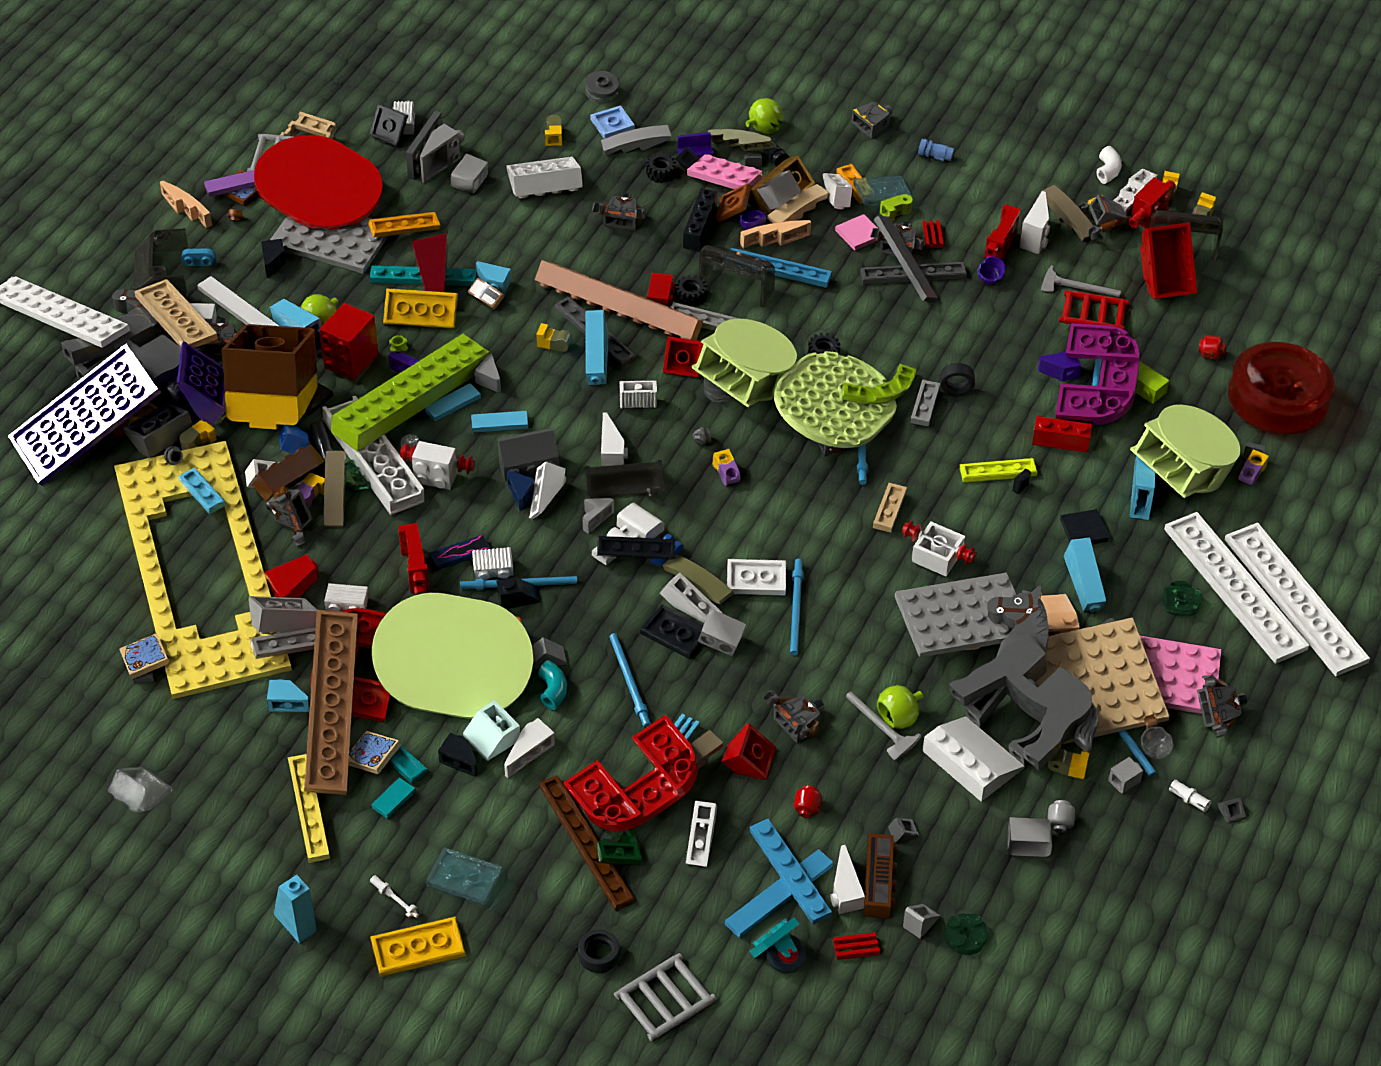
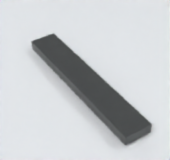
[874,215,938,302]
[860,262,967,284]
[555,297,636,367]

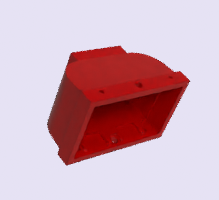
[1140,223,1197,299]

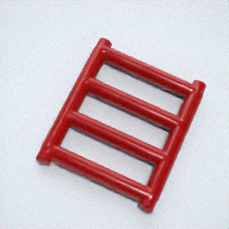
[1059,290,1129,330]

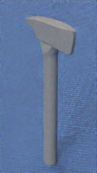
[1041,265,1121,297]
[846,692,921,761]

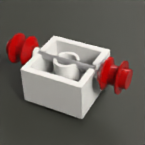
[400,441,475,490]
[902,520,977,576]

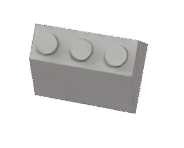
[249,596,317,634]

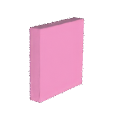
[835,214,878,251]

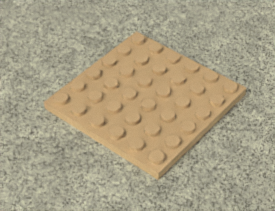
[1035,618,1169,744]

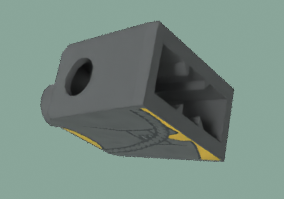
[851,102,893,138]

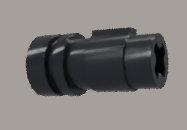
[763,140,789,167]

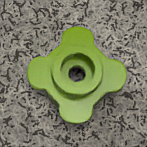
[389,335,408,352]

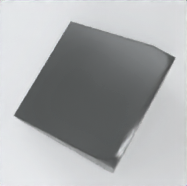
[744,154,762,167]
[1217,797,1247,823]
[888,817,919,843]

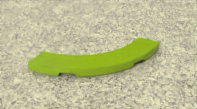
[841,364,916,404]

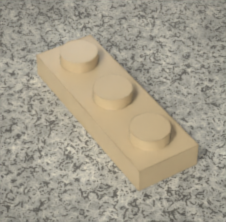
[873,483,907,532]

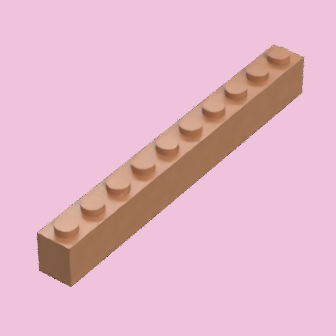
[535,260,704,340]

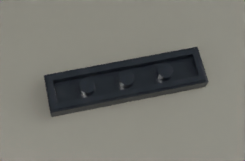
[597,536,675,559]

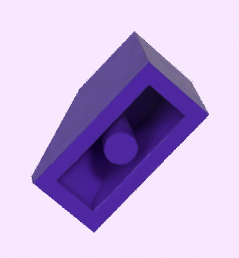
[1038,352,1081,381]

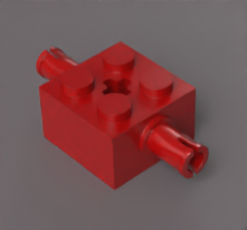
[1128,177,1176,228]

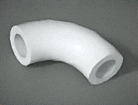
[1097,146,1122,184]

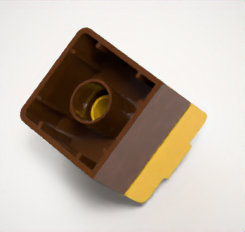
[222,324,318,429]

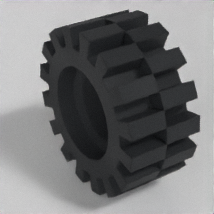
[646,153,676,183]
[675,275,707,307]
[808,333,840,355]

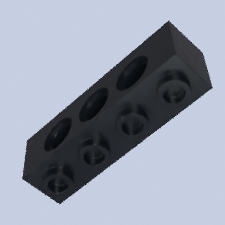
[683,188,718,251]

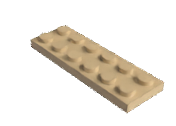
[135,279,218,348]

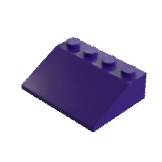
[177,341,226,425]

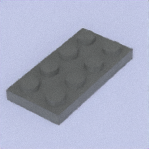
[406,111,443,179]

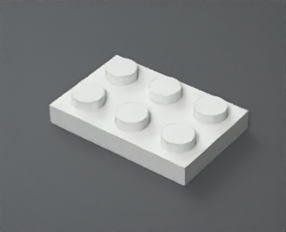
[727,559,786,595]

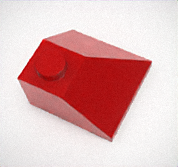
[663,336,703,377]
[722,723,776,780]

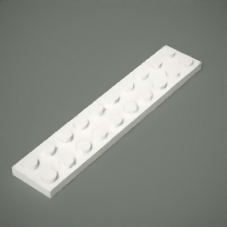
[0,276,130,348]
[1164,512,1309,664]
[1225,523,1370,677]

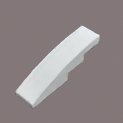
[1113,169,1157,214]

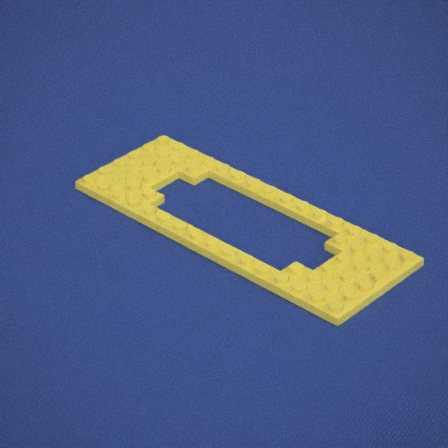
[114,441,292,699]

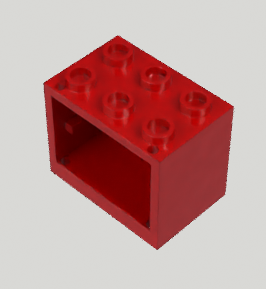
[319,303,379,381]

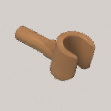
[1143,713,1158,739]

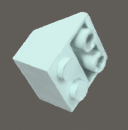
[463,700,520,761]

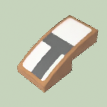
[467,278,505,310]

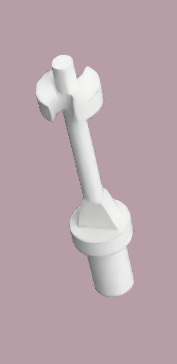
[370,875,419,918]

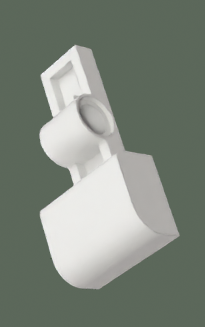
[592,503,665,565]

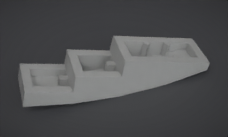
[601,125,672,156]

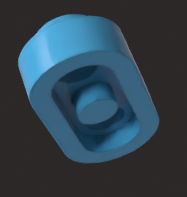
[181,249,217,266]

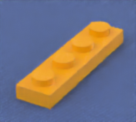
[369,212,440,237]

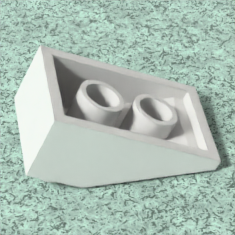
[1019,191,1050,254]

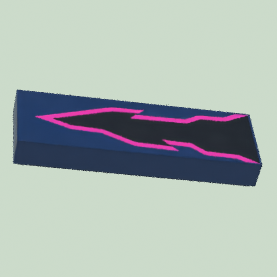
[429,535,490,570]

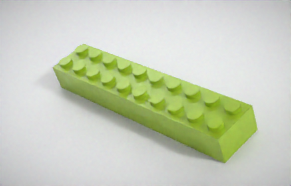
[331,334,489,452]

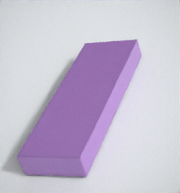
[204,170,255,197]

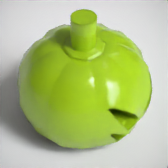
[746,98,783,135]
[300,294,339,326]
[877,685,923,729]

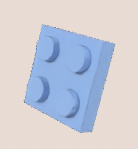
[591,105,635,139]

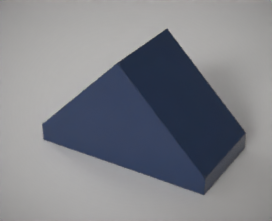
[507,471,534,511]

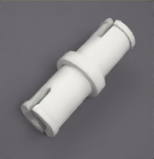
[1169,780,1211,812]

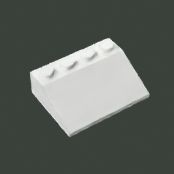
[506,157,583,198]
[923,716,1025,802]

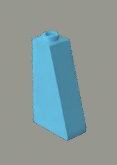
[270,299,322,356]
[585,310,609,385]
[1130,455,1155,520]
[1064,537,1106,612]
[274,875,317,943]

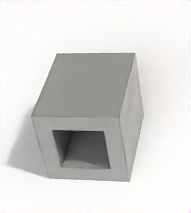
[1108,757,1143,794]

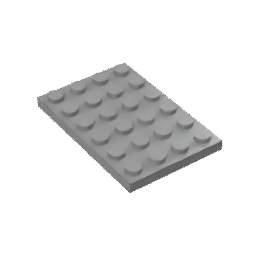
[270,216,389,274]
[895,573,1016,658]

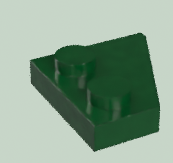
[596,829,642,865]

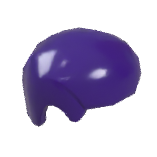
[740,210,766,230]
[977,257,1005,285]

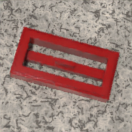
[922,220,944,249]
[833,932,880,960]

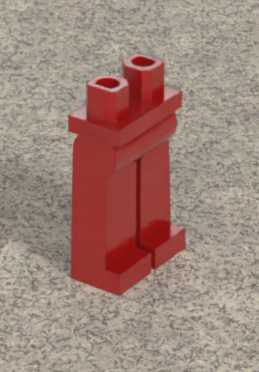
[984,204,1021,261]
[398,523,430,595]

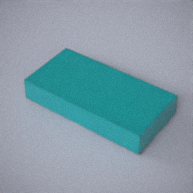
[388,745,428,785]
[371,777,415,819]

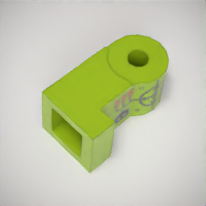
[880,194,913,222]

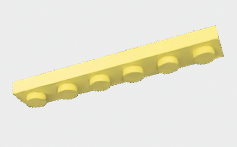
[288,754,330,863]

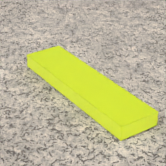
[960,458,1037,482]

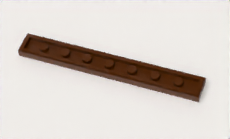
[539,775,634,911]

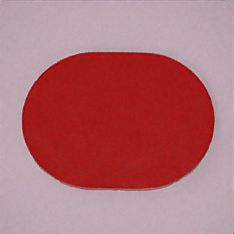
[254,135,383,230]

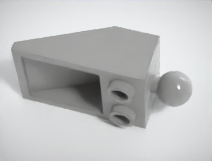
[420,124,465,183]

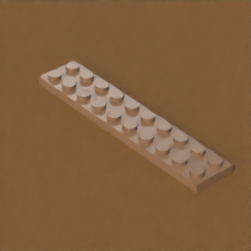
[304,610,358,795]

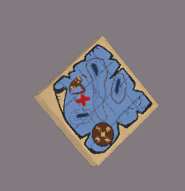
[119,633,169,679]
[348,731,401,774]

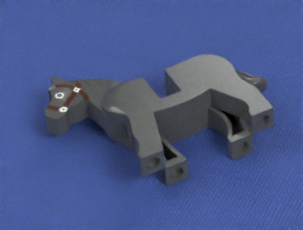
[61,289,183,407]
[949,586,1098,770]

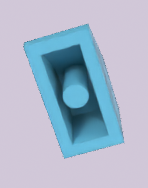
[476,261,511,294]
[267,679,310,712]

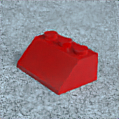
[1032,416,1092,453]

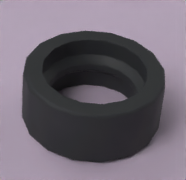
[940,363,975,396]
[578,929,620,973]

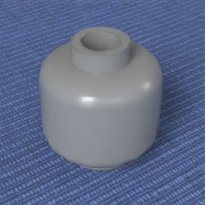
[1047,800,1075,833]

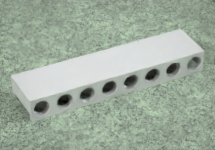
[322,396,424,515]

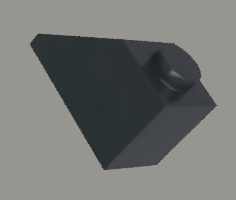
[261,239,288,278]
[496,577,540,609]
[438,733,477,777]

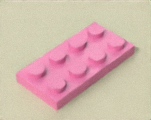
[687,154,763,189]

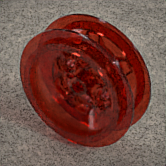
[1228,342,1334,434]

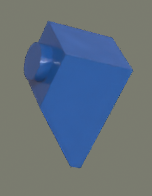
[279,425,310,454]

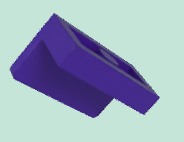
[677,132,714,159]
[388,351,419,373]

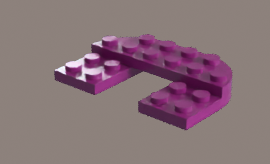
[1055,323,1140,425]

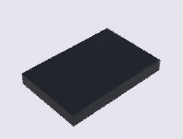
[640,604,704,659]

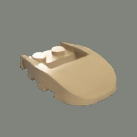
[280,112,336,139]

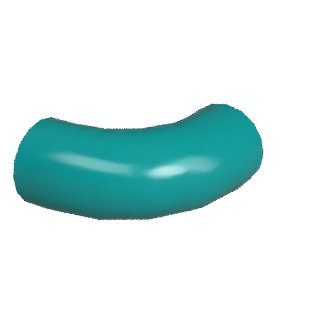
[538,660,568,710]

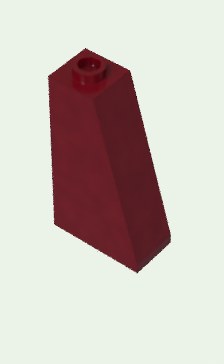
[411,233,448,292]

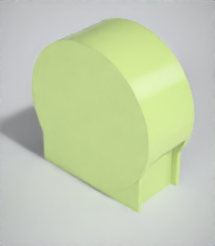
[692,319,797,408]
[1130,405,1240,498]

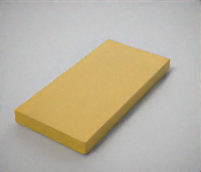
[383,288,458,329]
[371,917,465,977]

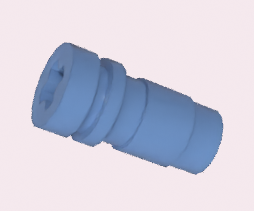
[918,138,954,162]

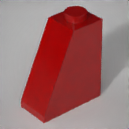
[265,554,319,598]

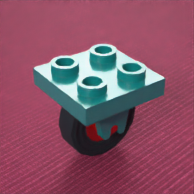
[749,917,806,973]

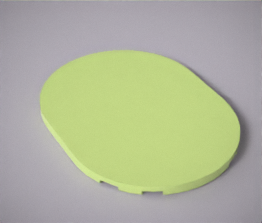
[774,351,897,448]
[372,593,533,719]

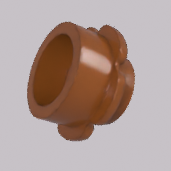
[227,209,244,222]

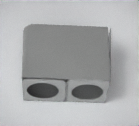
[451,154,488,195]
[757,170,801,210]
[698,610,747,656]
[1008,817,1052,857]

